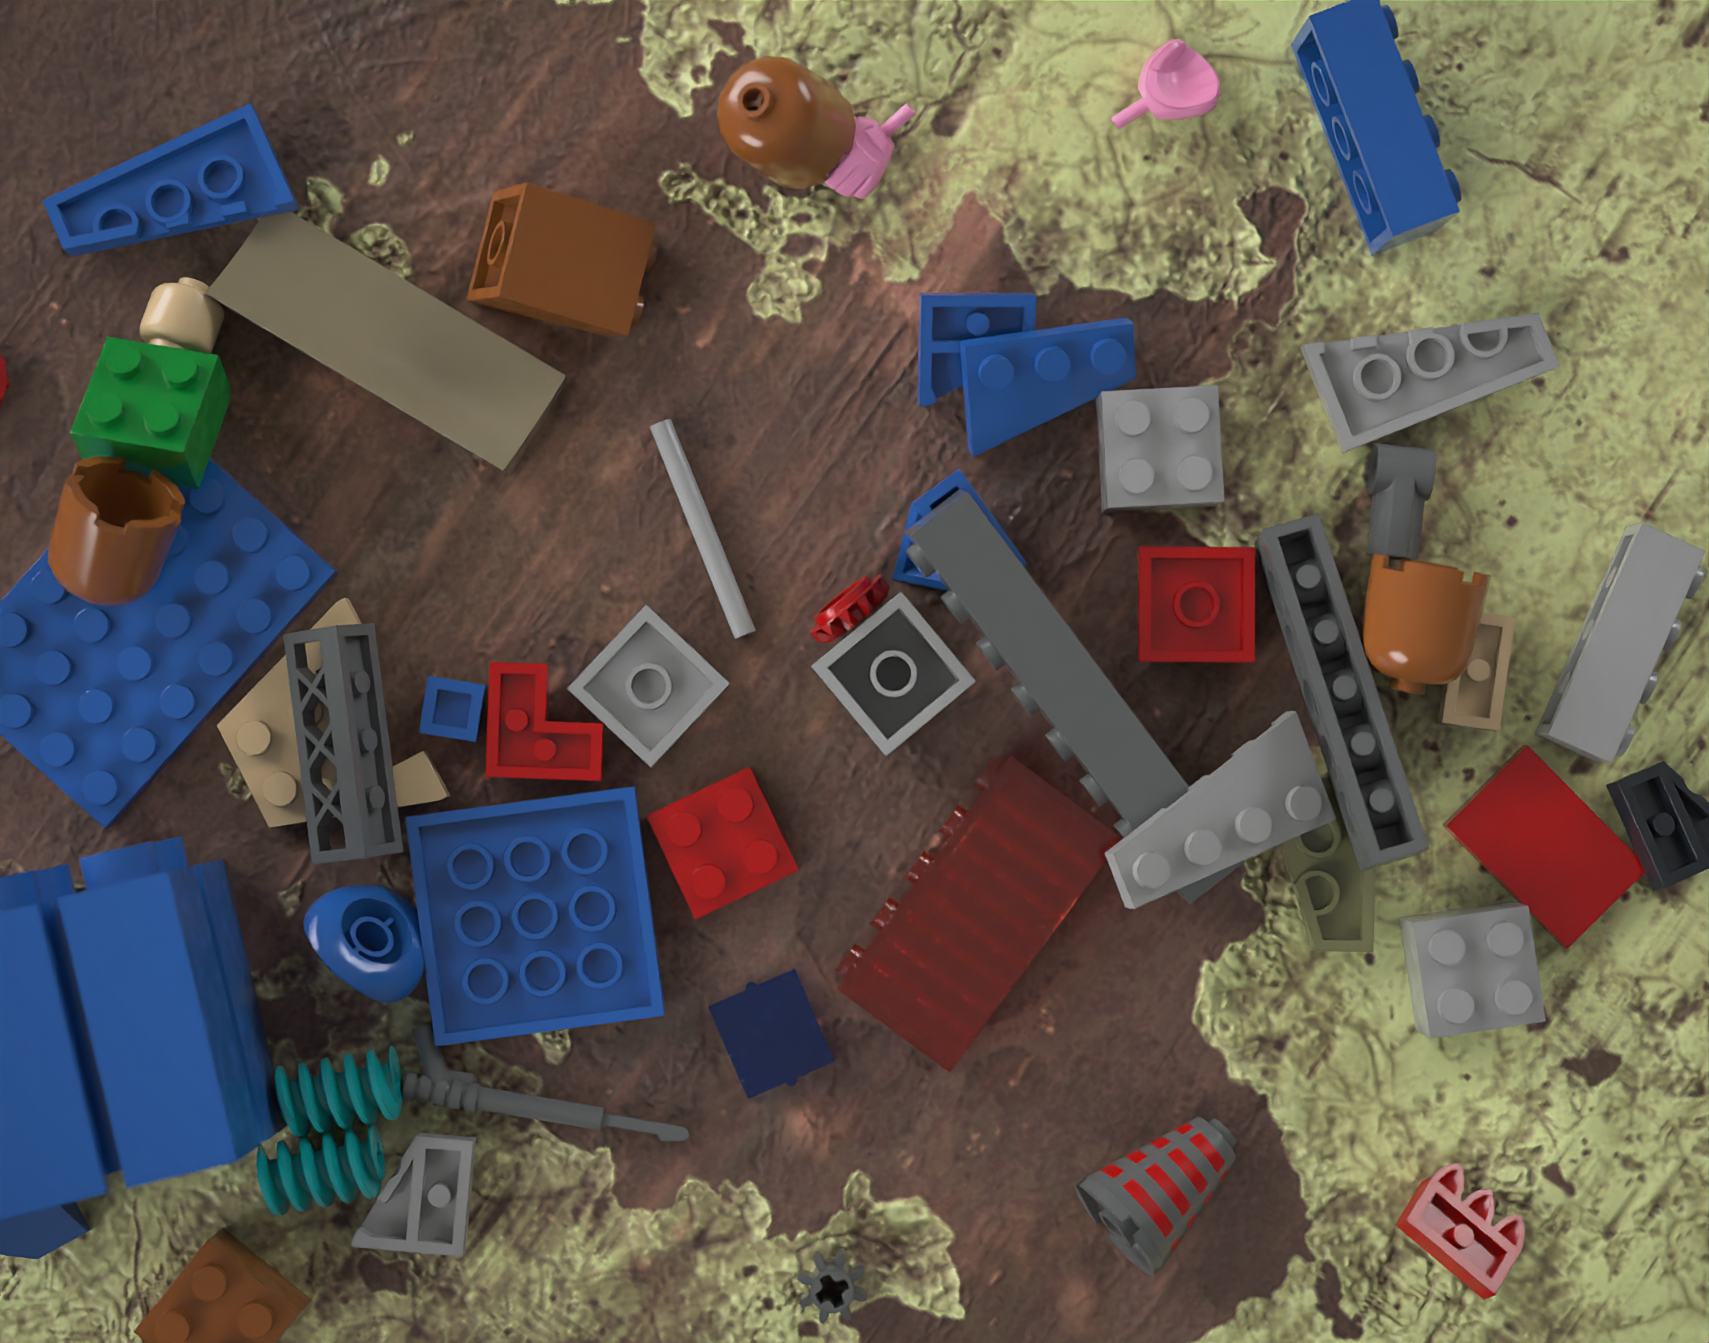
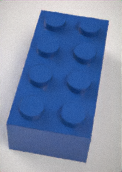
[1291,0,1461,256]

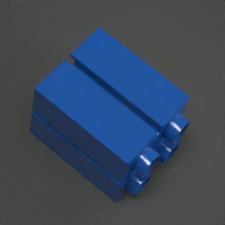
[0,836,288,1219]

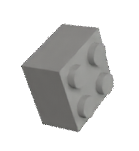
[1096,385,1224,513]
[811,592,976,756]
[1399,901,1546,1038]

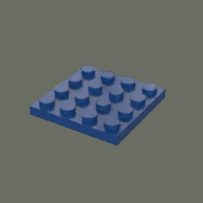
[405,786,666,1046]

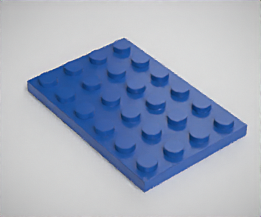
[0,457,339,828]

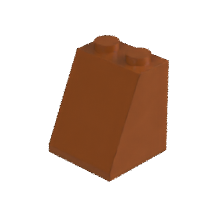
[466,182,657,337]

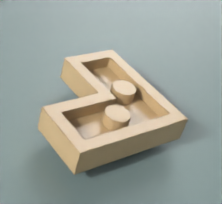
[1437,612,1516,731]

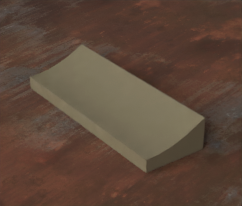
[205,211,569,476]

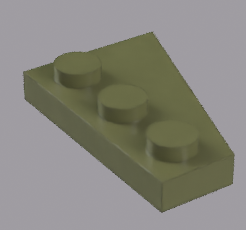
[1280,777,1375,952]

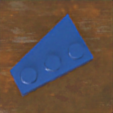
[960,317,1136,457]

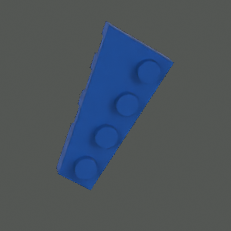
[42,103,300,257]

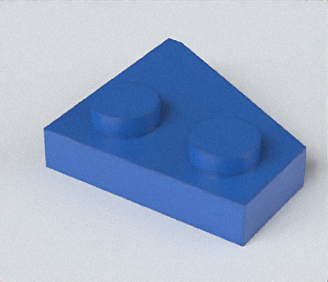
[917,293,1036,406]

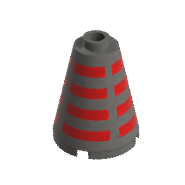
[1075,1117,1237,1275]

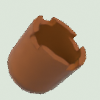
[717,56,856,189]
[48,456,185,606]
[1360,553,1491,695]

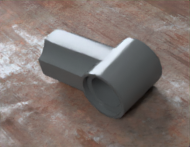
[1366,443,1436,560]

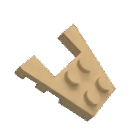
[217,598,451,827]

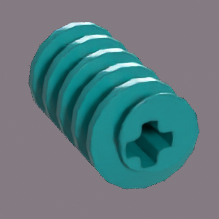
[275,1046,403,1138]
[256,1123,385,1216]

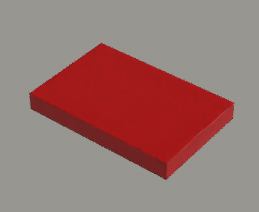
[1442,745,1645,949]

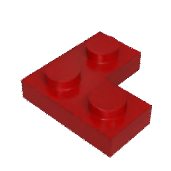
[485,662,605,781]

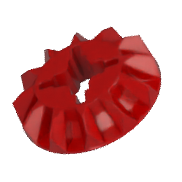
[809,574,890,644]

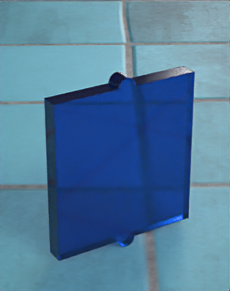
[708,968,835,1099]

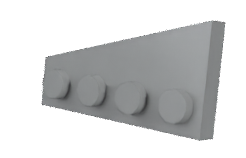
[1300,313,1560,453]
[1105,711,1336,909]

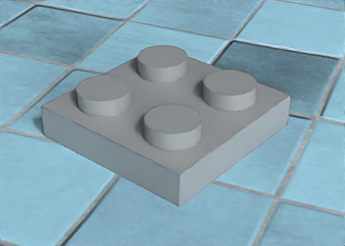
[567,605,731,767]

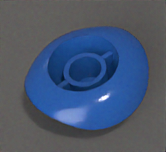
[304,884,425,1003]

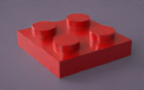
[1137,546,1255,663]
[646,766,799,920]

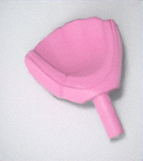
[1111,39,1221,130]
[824,103,916,199]

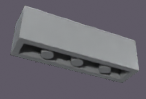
[1534,523,1706,763]

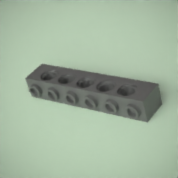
[1254,513,1429,872]

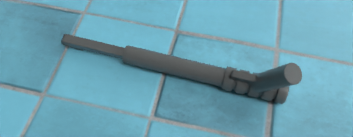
[402,1023,689,1141]

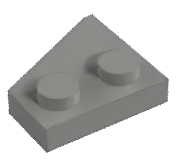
[352,1133,476,1257]

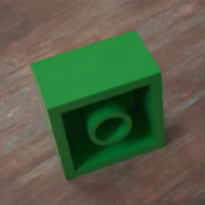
[70,337,233,489]

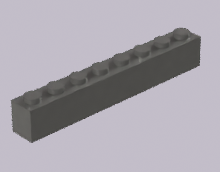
[904,489,1245,904]

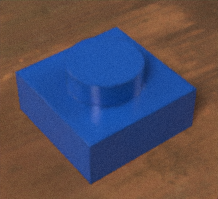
[419,676,488,742]

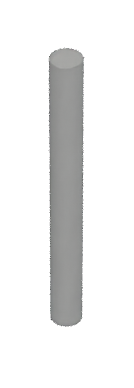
[650,419,756,639]

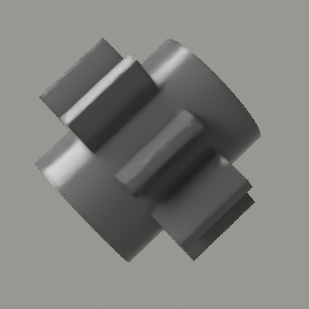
[797,1248,867,1324]

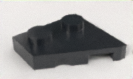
[1606,761,1709,891]

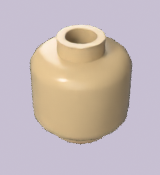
[140,277,224,354]

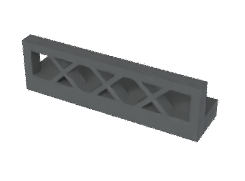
[283,623,403,864]

